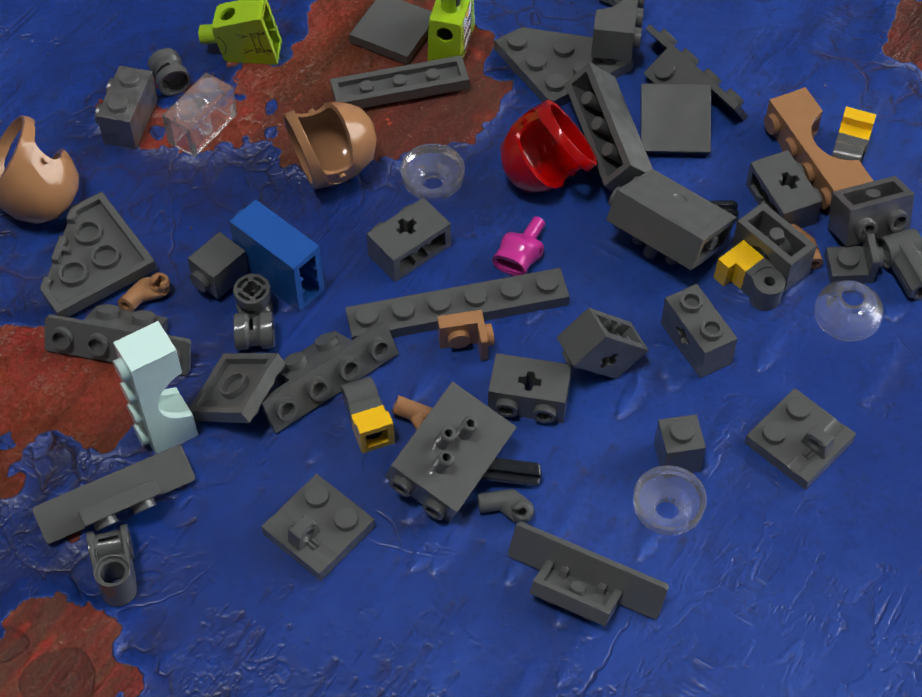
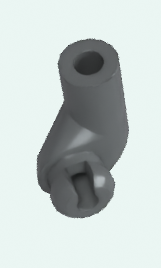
[477,489,534,523]

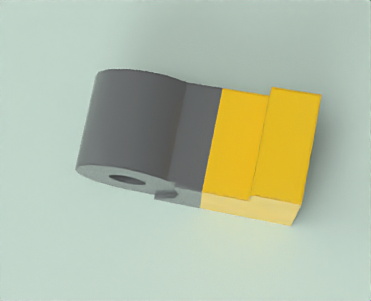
[832,106,877,164]
[713,240,786,311]
[340,376,395,454]

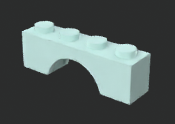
[112,321,198,454]

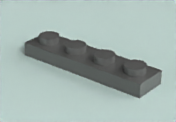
[330,55,469,108]

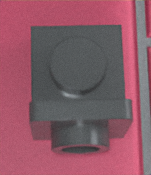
[824,234,884,285]

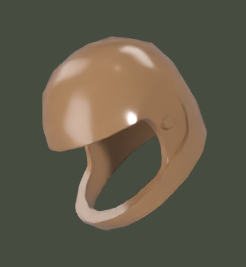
[283,101,377,190]
[0,115,79,225]

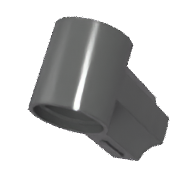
[876,228,922,301]

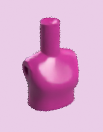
[492,216,545,276]

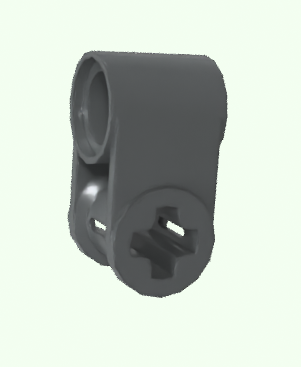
[86,524,137,607]

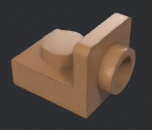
[437,310,494,361]

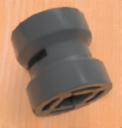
[147,48,191,96]
[233,274,274,316]
[234,311,275,351]

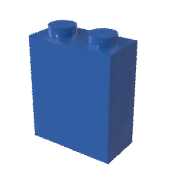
[229,199,325,312]

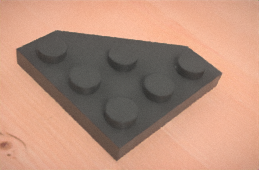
[494,27,633,107]
[40,191,157,317]

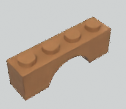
[764,87,873,214]

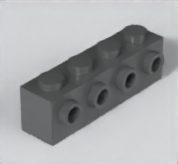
[565,62,653,193]

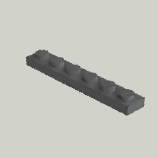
[345,268,570,340]

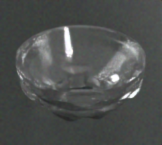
[401,144,465,200]
[814,280,883,341]
[633,465,707,535]

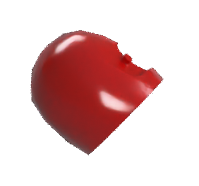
[500,100,597,193]

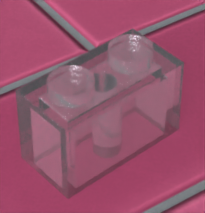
[162,73,237,157]

